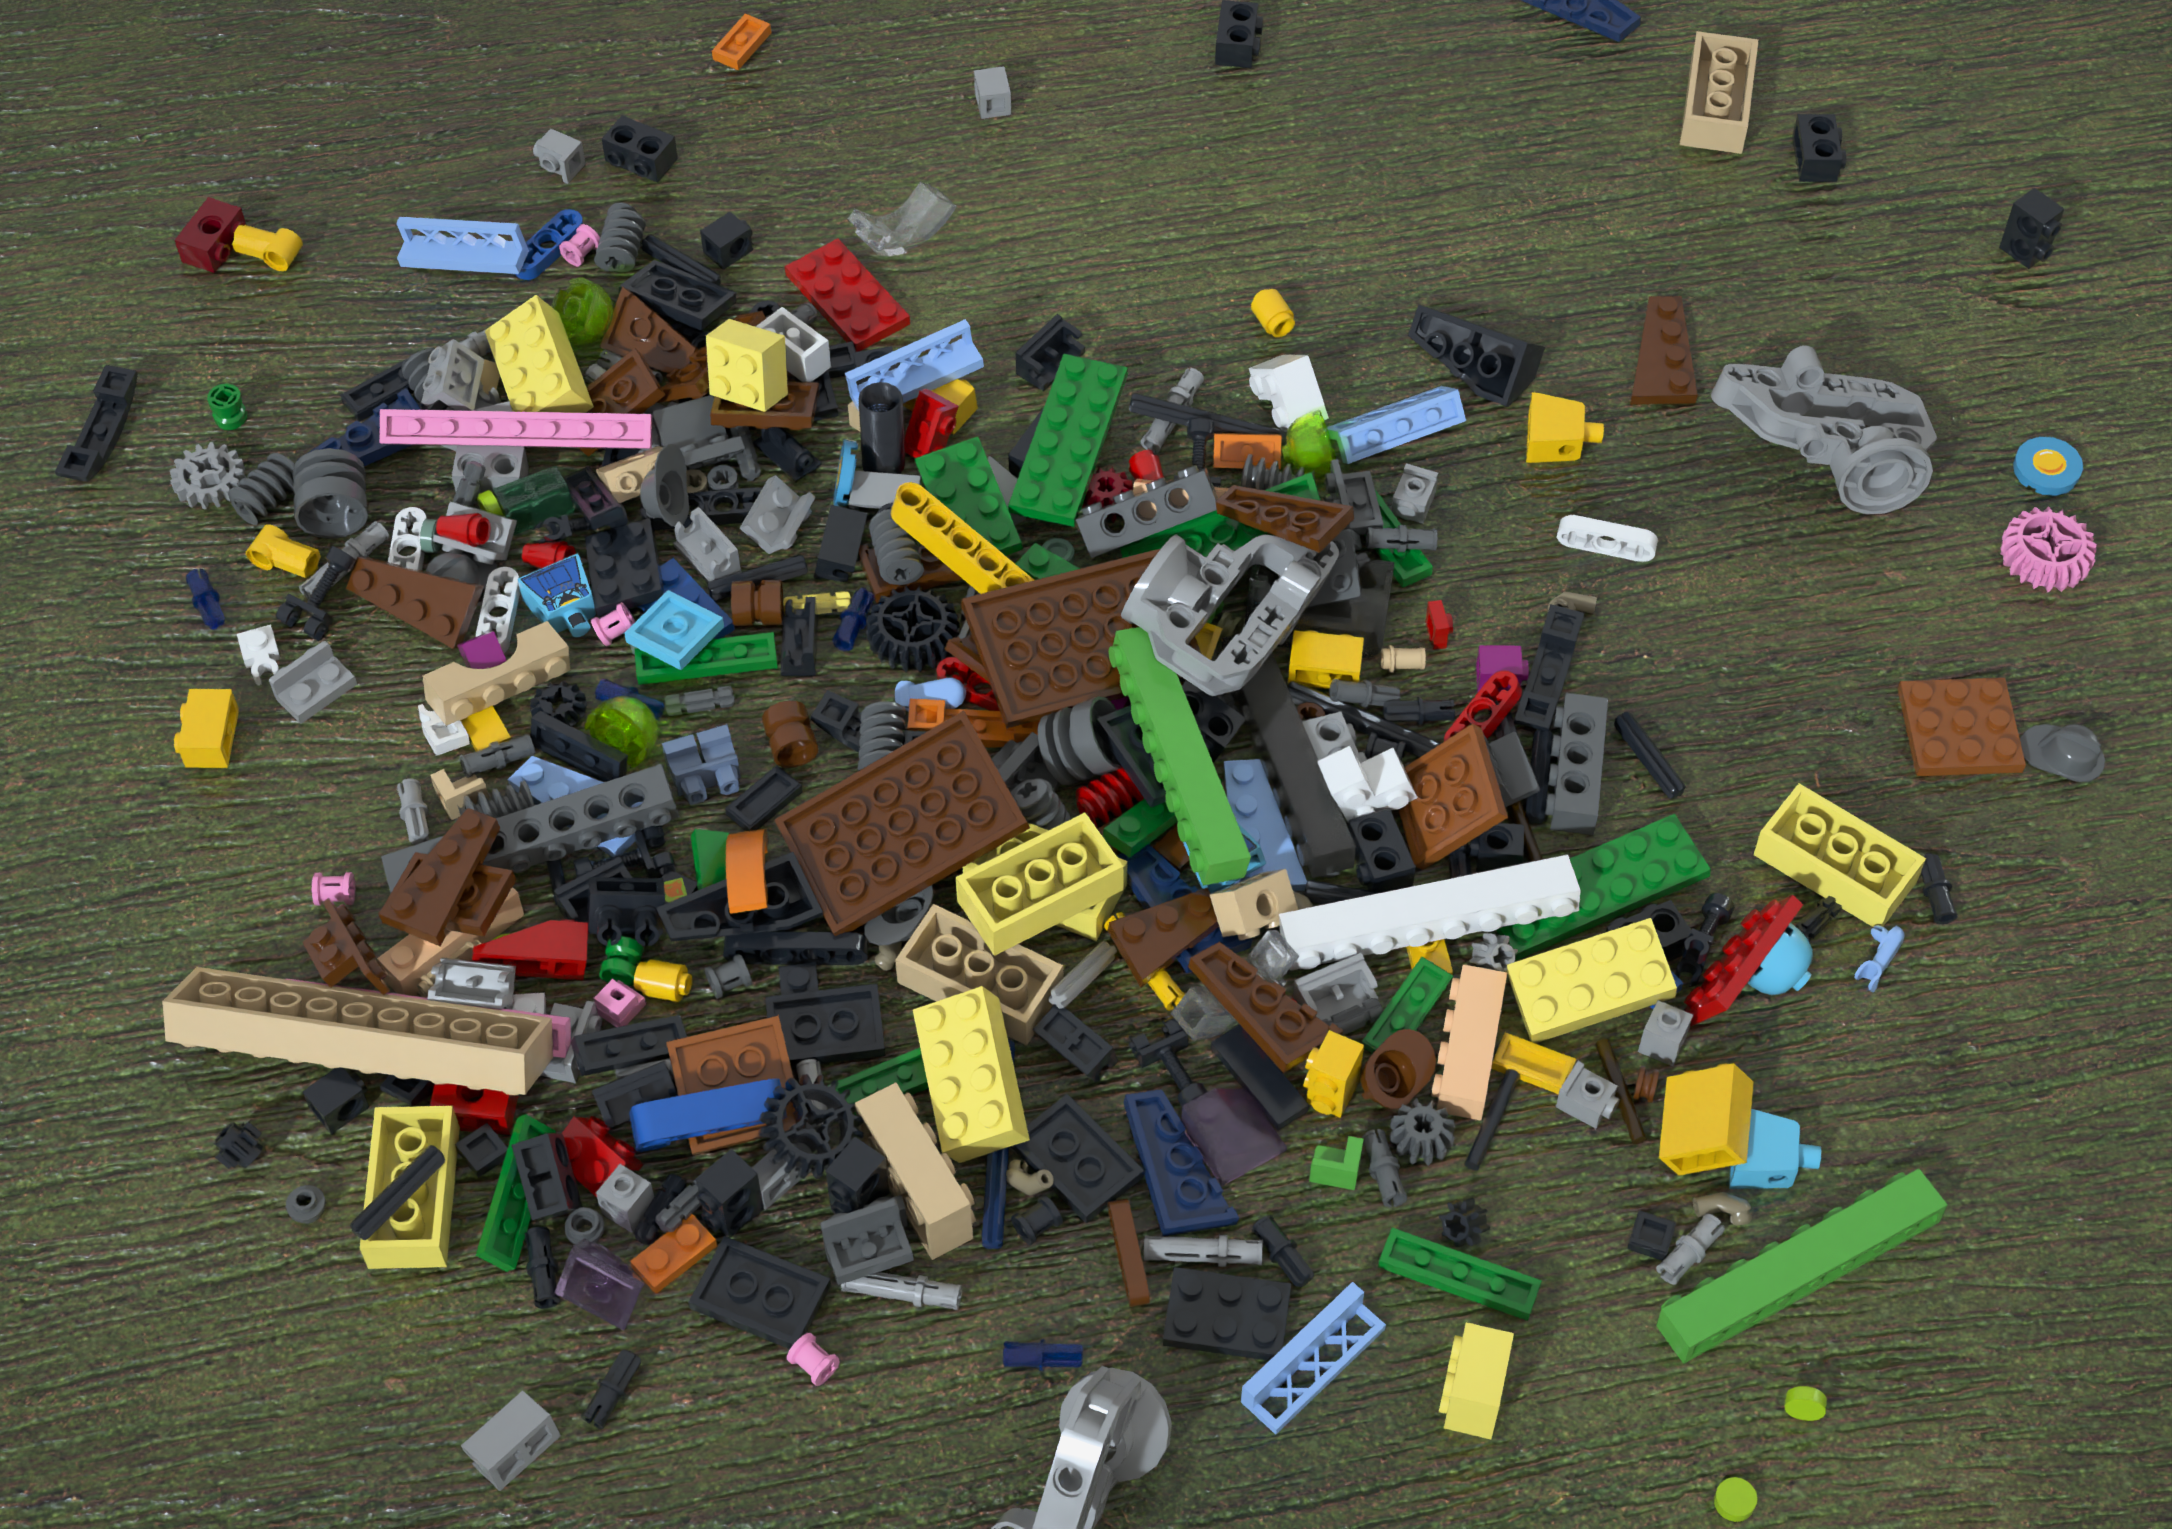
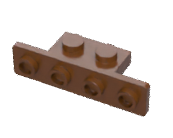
[302,898,390,995]

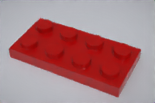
[785,238,910,352]
[1683,895,1803,1027]

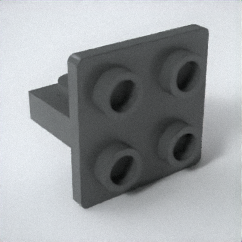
[1323,459,1383,535]
[992,732,1061,792]
[1483,732,1540,807]
[820,1199,914,1285]

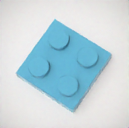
[624,590,724,670]

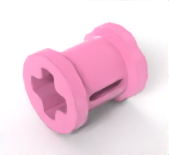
[559,224,600,267]
[591,602,635,647]
[312,872,356,906]
[787,1333,840,1386]

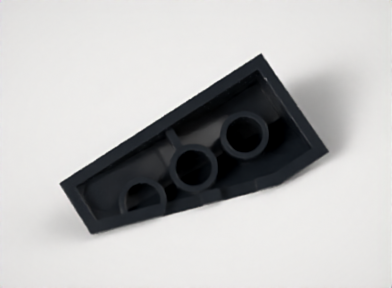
[1408,304,1546,407]
[656,852,823,942]

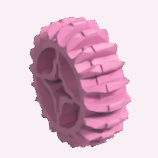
[2000,506,2097,593]

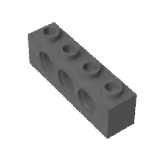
[1076,465,1218,558]
[1545,693,1608,835]

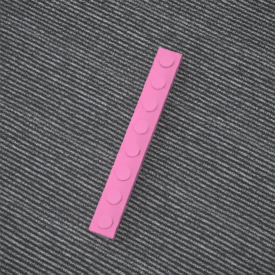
[380,409,652,449]

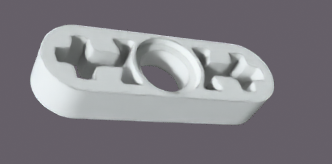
[388,507,426,570]
[1557,515,1658,562]
[476,567,520,653]

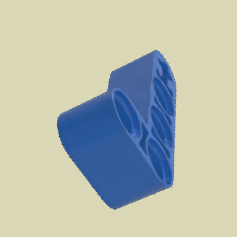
[629,1079,787,1152]

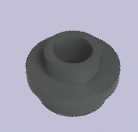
[286,1185,326,1224]
[565,1207,604,1246]

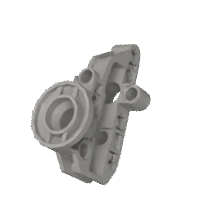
[1711,346,1937,515]
[1121,535,1339,696]
[992,1366,1172,1529]

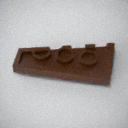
[1630,296,1698,405]
[1188,942,1343,1073]

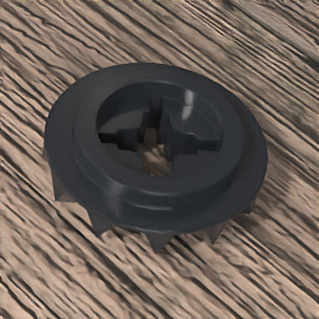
[530,679,587,726]

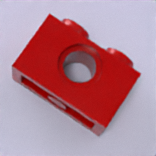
[430,1083,519,1135]

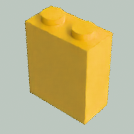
[1659,1063,1754,1176]

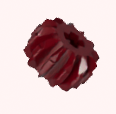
[1081,466,1134,524]

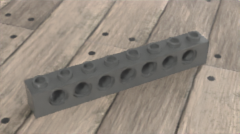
[381,764,680,893]

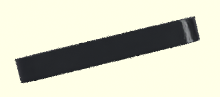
[640,487,762,530]
[723,932,869,965]

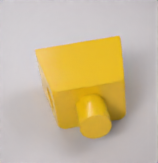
[1526,392,1604,463]

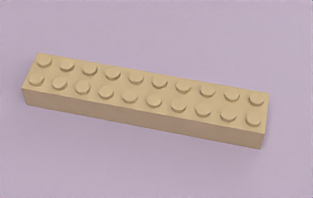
[162,967,553,1095]

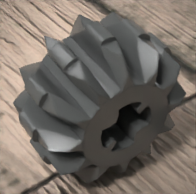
[1390,1098,1455,1166]

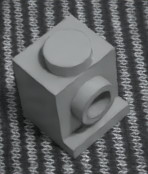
[533,128,586,184]
[1391,463,1438,524]
[1556,1061,1620,1129]

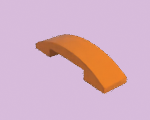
[907,698,1040,748]
[726,829,768,914]

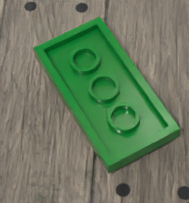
[915,436,1023,556]

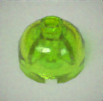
[551,277,614,345]
[1281,410,1337,479]
[585,696,659,768]

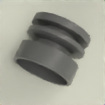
[293,448,368,539]
[1038,696,1122,786]

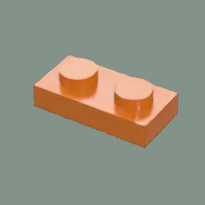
[712,14,772,70]
[1213,433,1282,469]
[630,1214,717,1294]

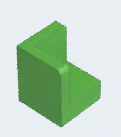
[1309,1136,1364,1190]

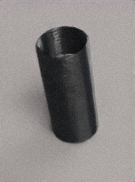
[858,382,905,474]

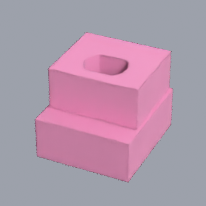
[594,979,646,1027]

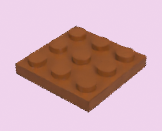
[1898,678,2026,776]
[1398,724,1508,870]
[666,1016,805,1155]

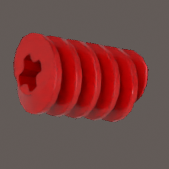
[1076,767,1144,829]

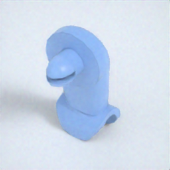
[895,677,966,711]
[1854,925,1905,992]

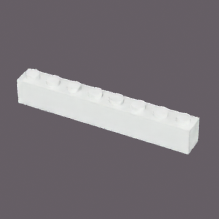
[1279,855,1580,971]

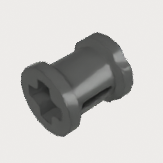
[704,954,752,999]

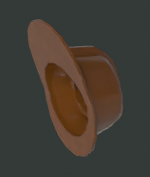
[1360,1029,1436,1109]

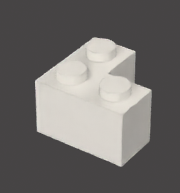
[756,307,831,382]
[1249,355,1329,432]
[1317,746,1418,822]

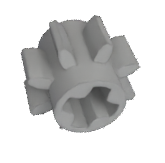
[1469,933,1518,972]

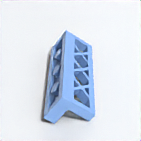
[396,217,529,274]
[845,319,984,411]
[1324,386,1466,464]
[1241,1282,1386,1434]

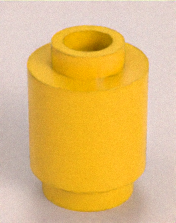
[1251,289,1295,337]
[634,959,692,1002]

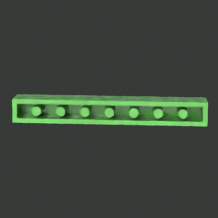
[1109,627,1251,886]
[1656,1168,1948,1364]

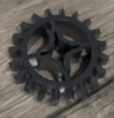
[866,585,960,673]
[759,1074,864,1179]

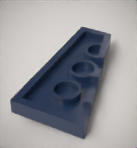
[1521,0,1641,42]
[297,388,421,466]
[1116,844,1252,974]
[1123,1089,1239,1236]

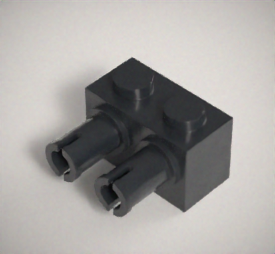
[587,877,665,946]

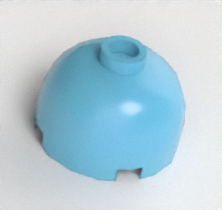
[1747,922,1813,995]

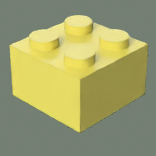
[706,319,788,412]
[1439,1322,1514,1439]

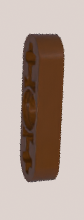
[1108,1199,1150,1307]

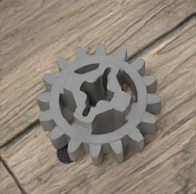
[170,442,246,509]

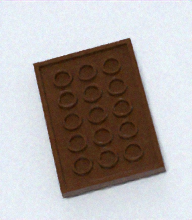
[961,549,1202,729]
[774,711,1030,936]

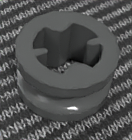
[707,465,739,491]

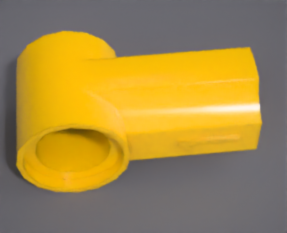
[232,225,303,272]
[246,525,321,578]

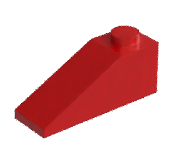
[472,919,588,980]

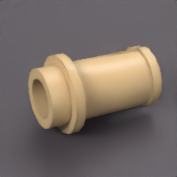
[1381,645,1426,673]

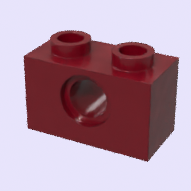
[174,197,247,273]

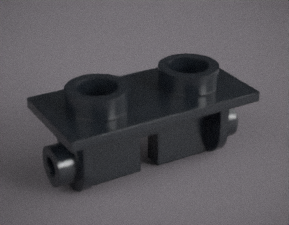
[753,427,822,482]

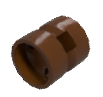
[731,580,784,626]
[762,701,819,768]

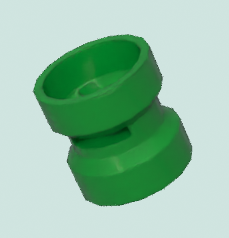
[207,383,247,430]
[599,936,644,987]

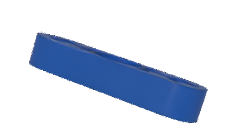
[515,209,583,280]

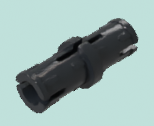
[525,1227,560,1309]

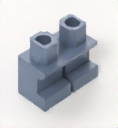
[662,724,741,805]

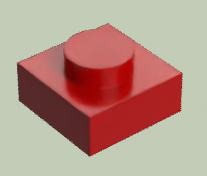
[1425,600,1453,650]

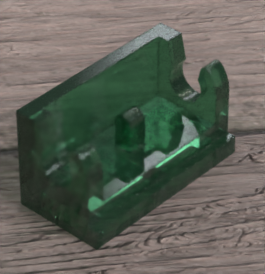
[493,465,574,536]

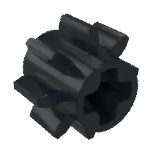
[214,1121,263,1169]
[1439,1197,1490,1247]

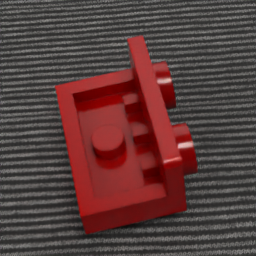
[904,388,959,458]
[561,1116,644,1197]

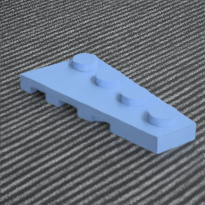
[508,756,643,857]
[1223,759,1307,892]

